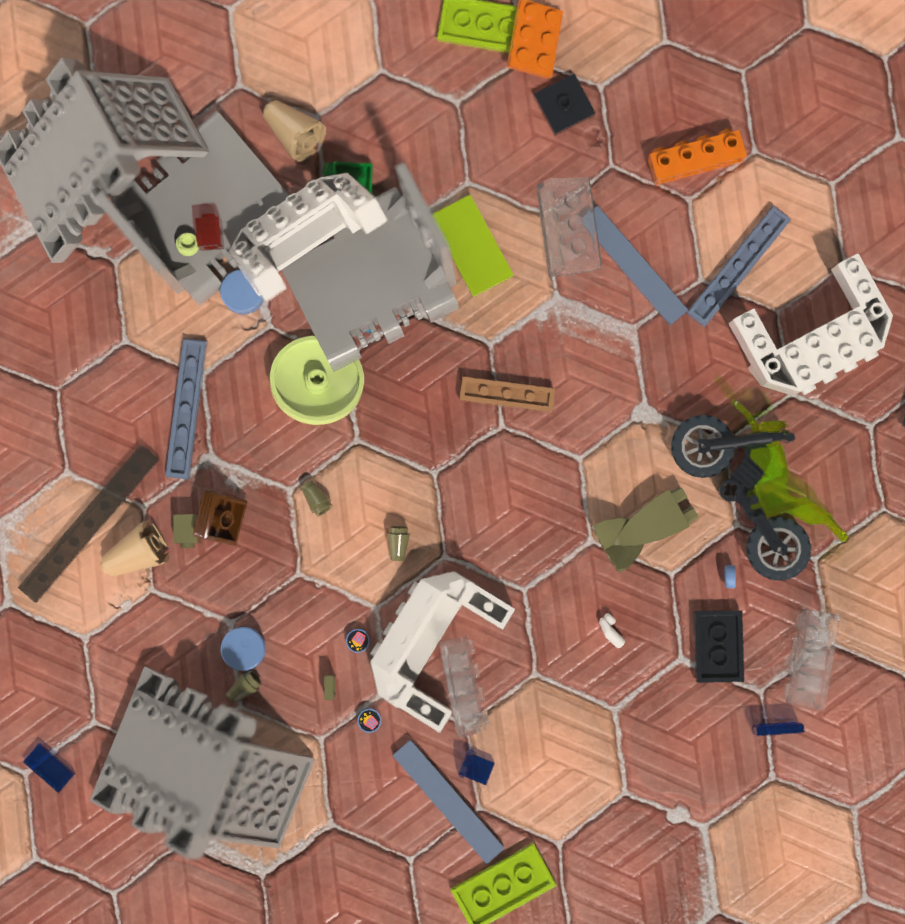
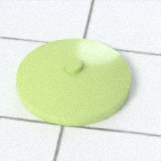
[270,336,364,425]

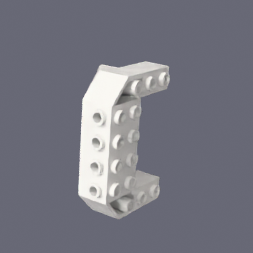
[229,173,387,301]
[729,254,893,396]
[370,572,515,732]

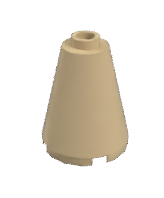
[263,100,326,162]
[100,520,169,577]

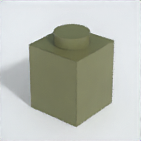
[173,514,201,548]

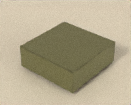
[324,675,336,700]

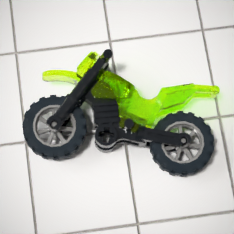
[671,399,848,581]

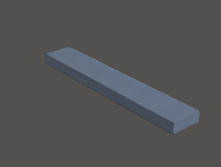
[579,205,688,326]
[686,205,791,327]
[165,338,208,480]
[392,739,504,864]

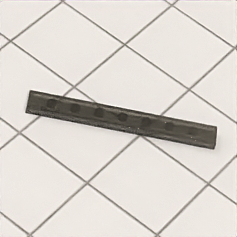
[18,445,160,603]

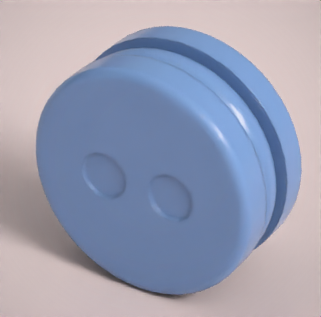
[220,269,264,315]
[221,627,266,671]

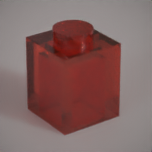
[195,213,224,251]

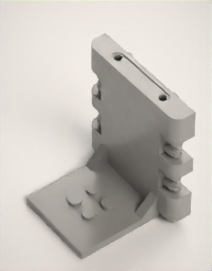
[0,58,209,263]
[94,111,289,306]
[282,163,459,372]
[89,666,315,859]

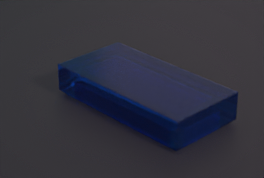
[752,721,804,736]
[23,743,75,793]

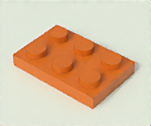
[507,0,563,79]

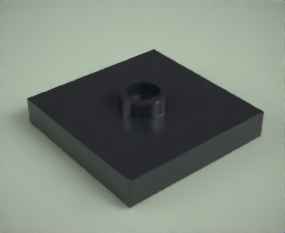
[533,73,596,136]

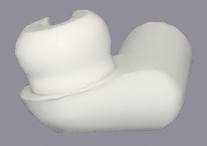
[599,613,626,648]

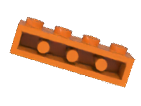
[647,129,747,186]

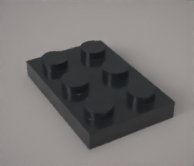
[694,610,745,683]

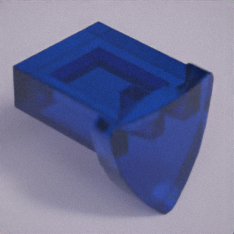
[459,749,495,785]

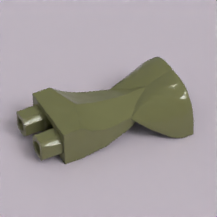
[592,487,698,573]

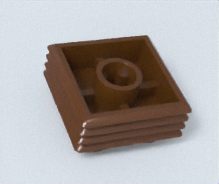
[193,490,248,546]

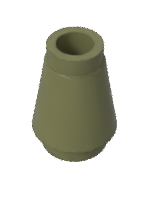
[301,481,333,516]
[387,526,410,561]
[226,670,262,704]

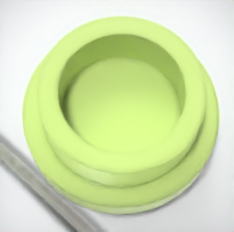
[176,233,200,256]

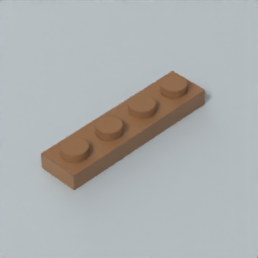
[460,377,555,413]

